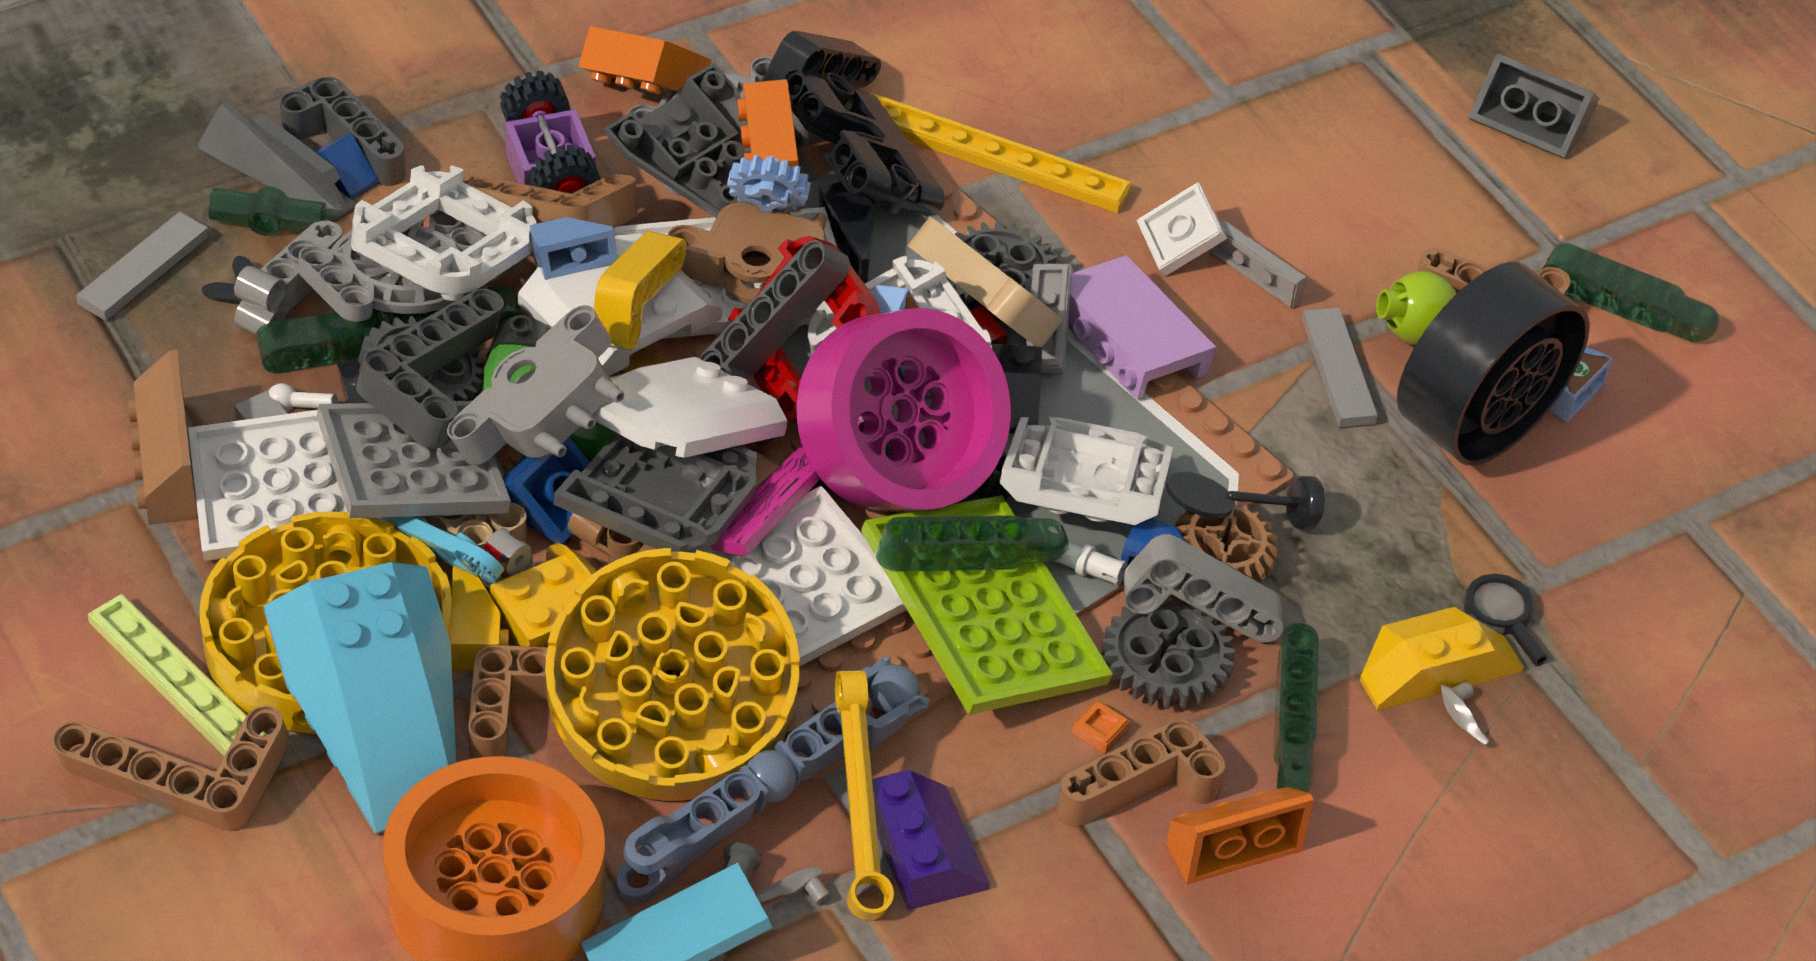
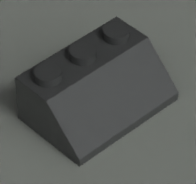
[1468,53,1600,159]

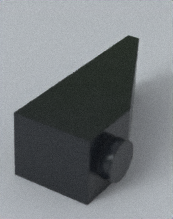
[819,181,878,284]

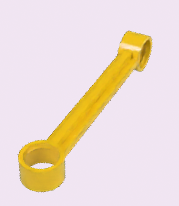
[835,671,894,921]

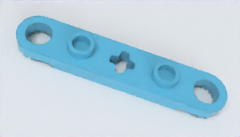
[378,516,504,584]

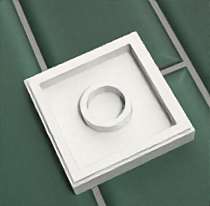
[1137,182,1227,276]

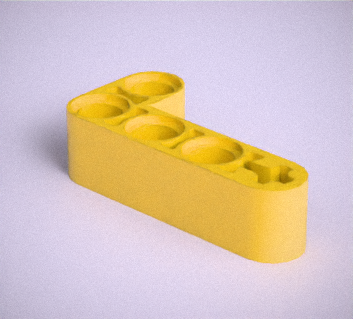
[594,230,687,351]

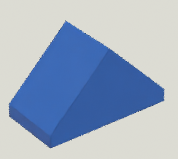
[314,133,378,200]

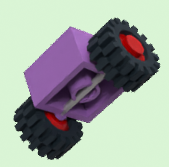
[500,71,601,194]

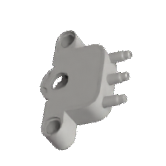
[447,305,624,465]

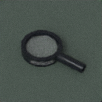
[1464,573,1548,666]

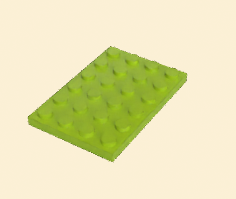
[861,495,1113,715]

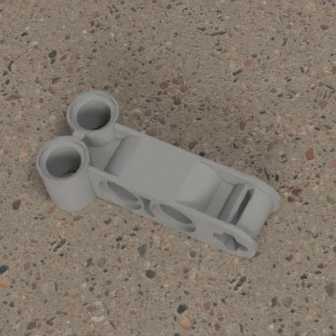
[234,221,342,341]

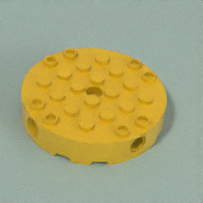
[200,511,453,734]
[545,548,800,801]

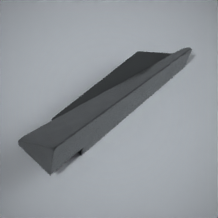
[198,101,356,222]

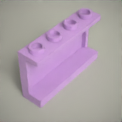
[1068,255,1216,399]

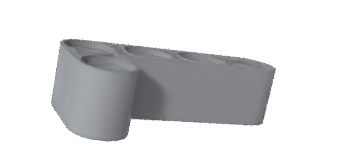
[1124,534,1284,642]

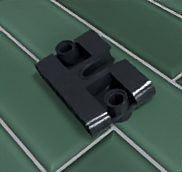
[782,68,945,217]

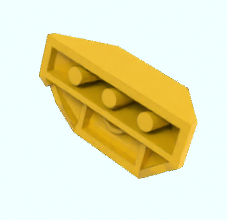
[1360,607,1524,711]

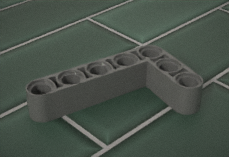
[699,240,850,446]
[356,289,504,448]

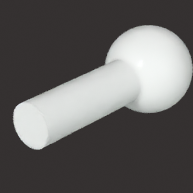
[269,383,338,412]

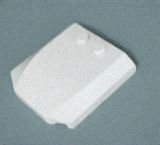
[518,233,722,376]
[591,357,787,458]
[1000,417,1173,525]

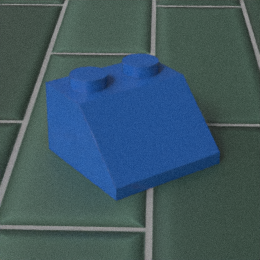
[502,437,590,544]

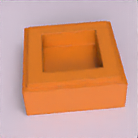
[1072,700,1130,754]

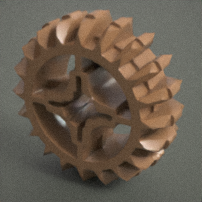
[1175,501,1278,584]

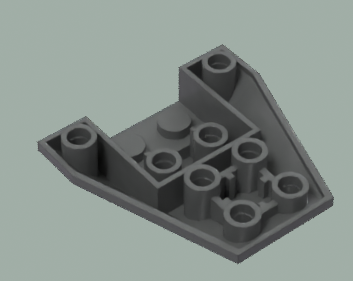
[603,63,750,218]

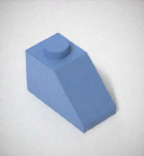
[530,217,618,280]

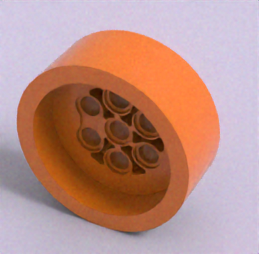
[383,756,605,961]

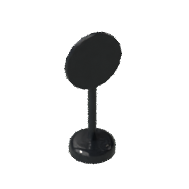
[1166,472,1325,530]

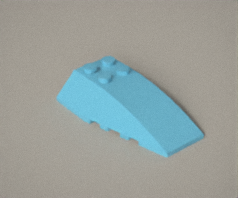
[263,562,456,835]

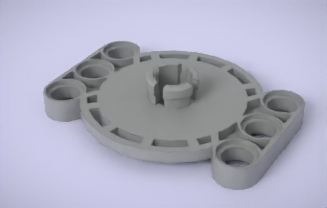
[298,210,503,322]

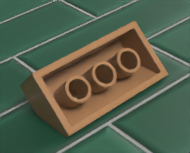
[127,350,198,525]

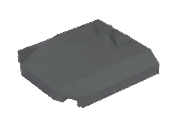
[554,431,757,553]

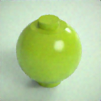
[1376,271,1456,345]

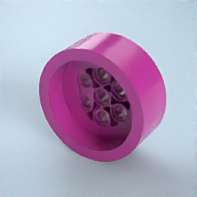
[797,308,1011,511]

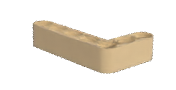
[907,216,1064,347]

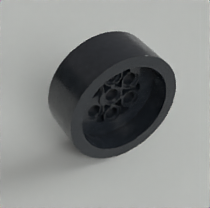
[1397,262,1590,466]

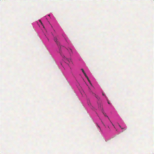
[711,420,865,557]

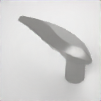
[1441,682,1489,746]
[755,867,830,904]

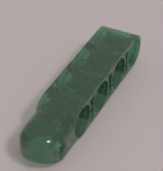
[1541,243,1720,342]
[875,515,1069,572]
[1273,623,1319,793]

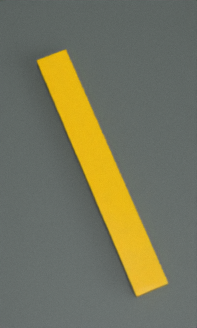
[869,92,1132,214]

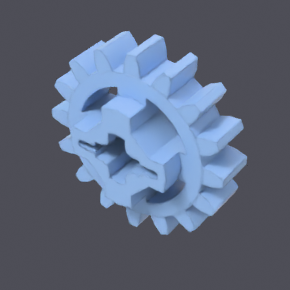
[727,155,811,213]

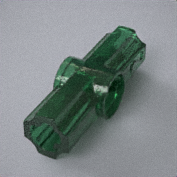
[208,186,327,236]

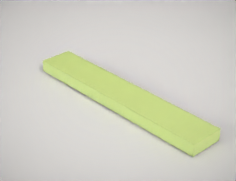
[88,594,267,770]

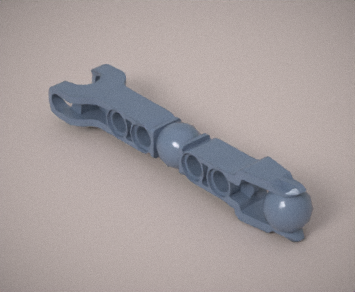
[615,656,930,905]

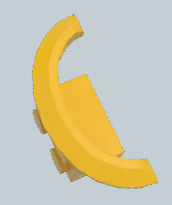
[490,543,596,647]

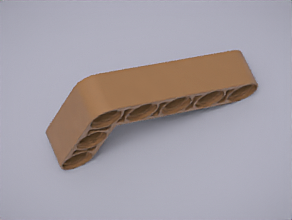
[463,172,637,228]
[468,645,680,759]
[52,705,290,831]

